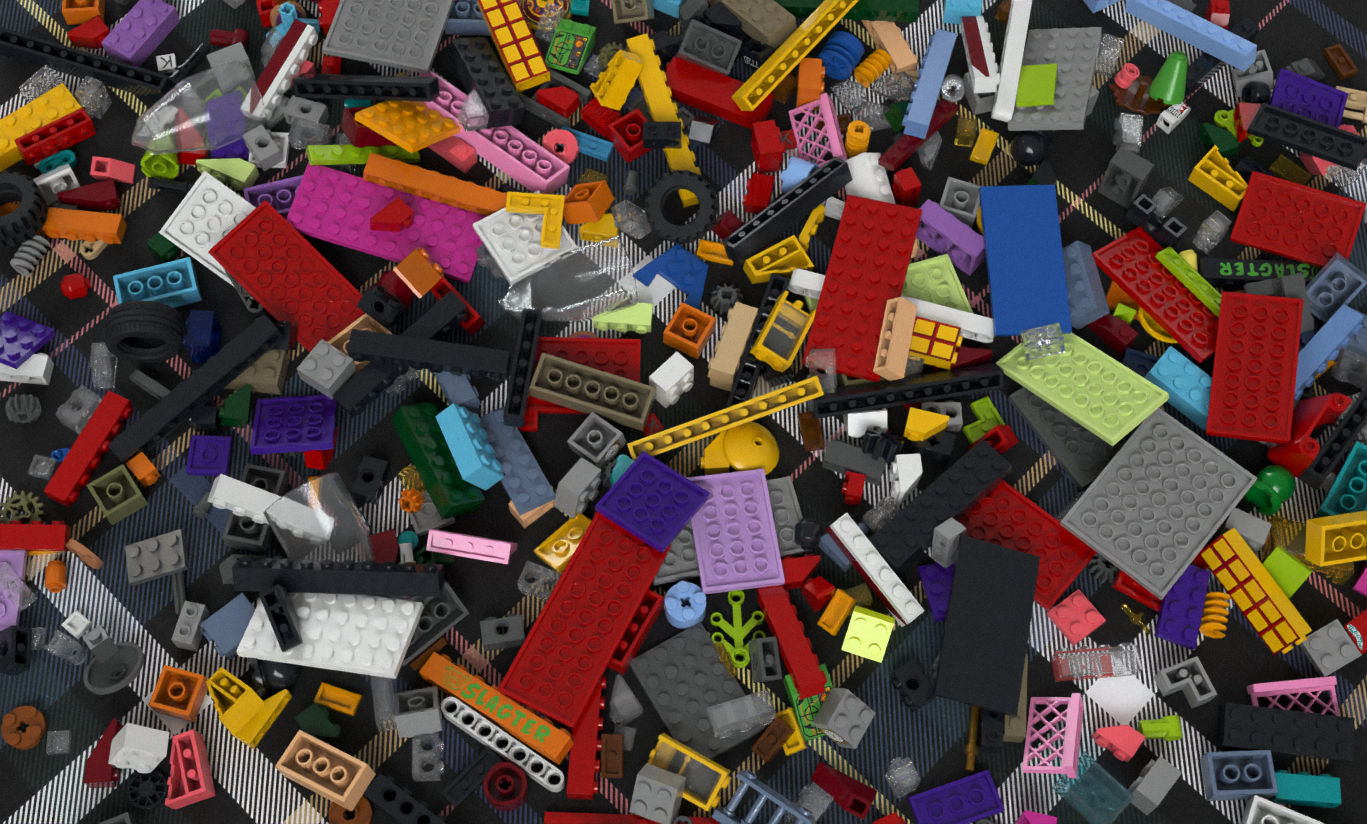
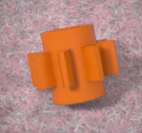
[398,487,425,514]

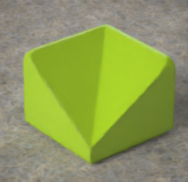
[1113,303,1137,326]

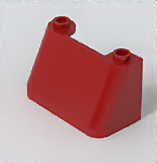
[1267,393,1352,479]

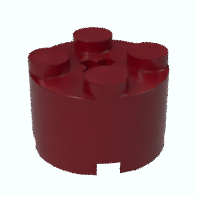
[377,270,415,313]
[483,762,528,811]

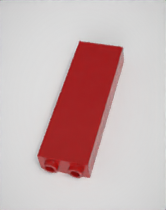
[665,56,774,129]

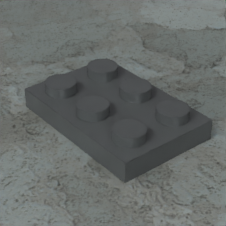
[125,529,189,586]

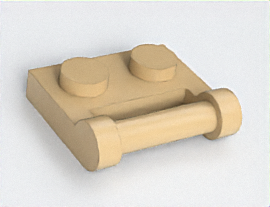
[1336,86,1367,124]

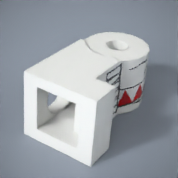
[1156,101,1191,134]

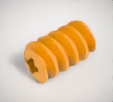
[854,49,892,88]
[845,120,871,158]
[1199,592,1231,638]

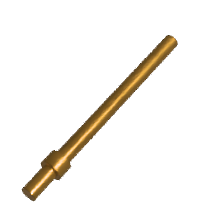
[965,706,980,772]

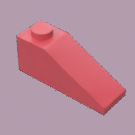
[428,136,477,174]

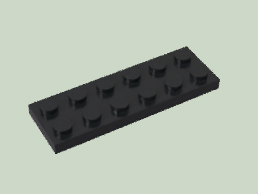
[1247,103,1367,171]

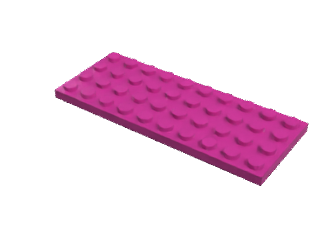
[286,162,487,284]

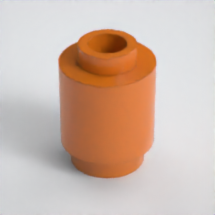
[44,560,67,593]

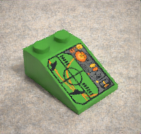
[545,19,596,75]
[783,664,833,741]

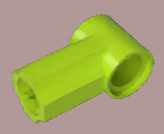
[1138,715,1183,741]

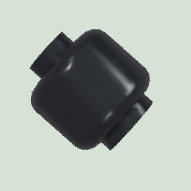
[1242,82,1271,105]
[794,518,821,550]

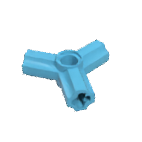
[266,2,320,47]

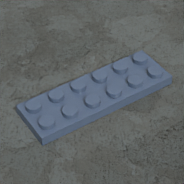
[480,406,556,516]

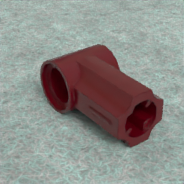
[210,29,249,49]

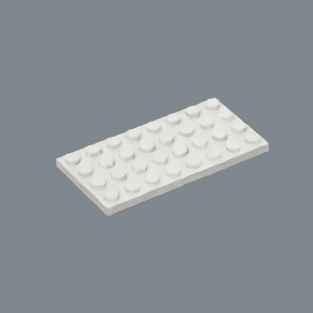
[236,592,424,679]

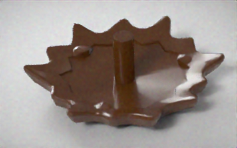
[1109,73,1170,116]

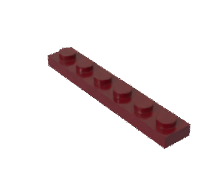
[878,99,958,171]

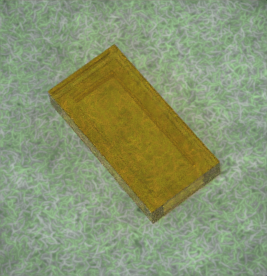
[1269,154,1312,185]

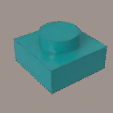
[570,0,590,16]

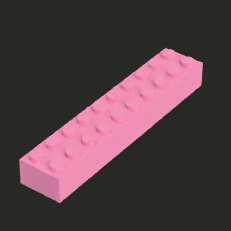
[417,70,570,194]

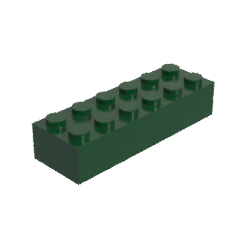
[391,401,485,519]

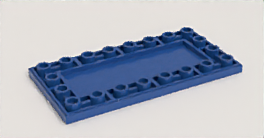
[979,185,1072,337]

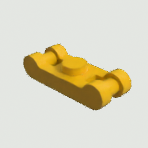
[798,204,825,252]

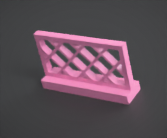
[788,92,848,169]
[426,529,518,564]
[1246,676,1340,716]
[1022,693,1084,778]

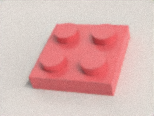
[1046,589,1106,646]

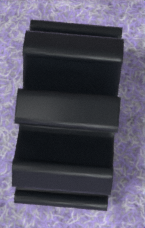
[861,426,905,463]

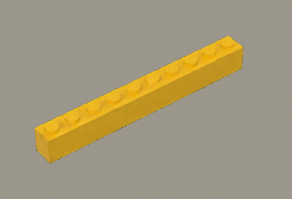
[731,0,859,111]
[626,33,702,208]
[627,376,824,460]

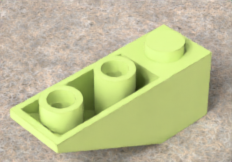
[196,158,259,191]
[593,302,653,334]

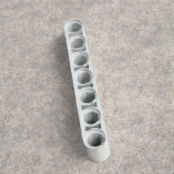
[441,697,565,792]

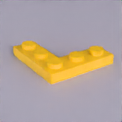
[506,192,565,249]

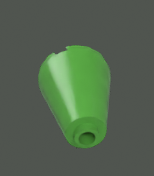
[1148,51,1188,105]

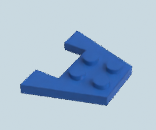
[633,243,709,310]

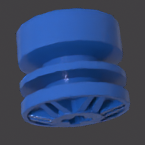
[817,31,864,80]

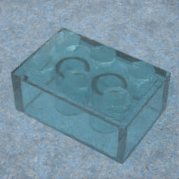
[1052,752,1135,824]

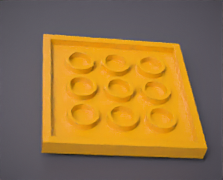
[354,100,460,153]

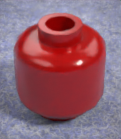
[60,273,91,300]

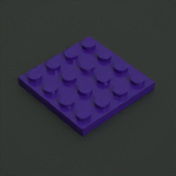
[1269,68,1349,128]
[250,394,338,455]
[595,451,710,553]

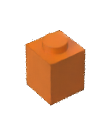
[125,452,161,488]

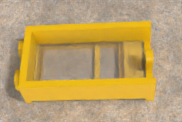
[750,290,816,373]
[648,733,731,811]

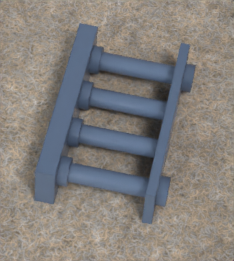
[712,769,815,824]

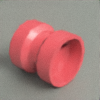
[1114,63,1140,89]

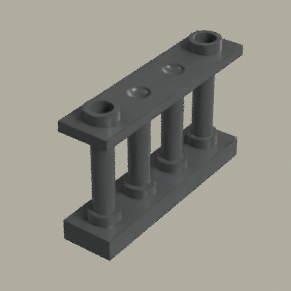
[517,68,592,129]

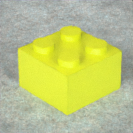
[841,605,895,663]

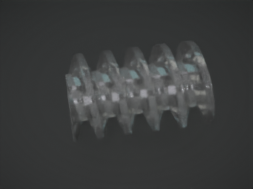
[941,74,965,102]

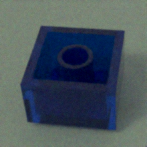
[183,310,222,363]

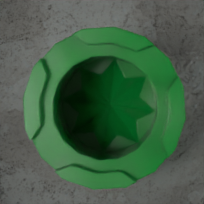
[1244,465,1295,516]

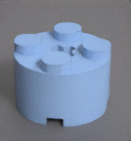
[780,156,818,193]
[665,581,706,629]

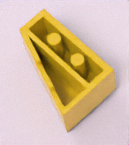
[589,49,644,111]
[1188,145,1248,212]
[743,235,814,284]
[206,667,265,736]

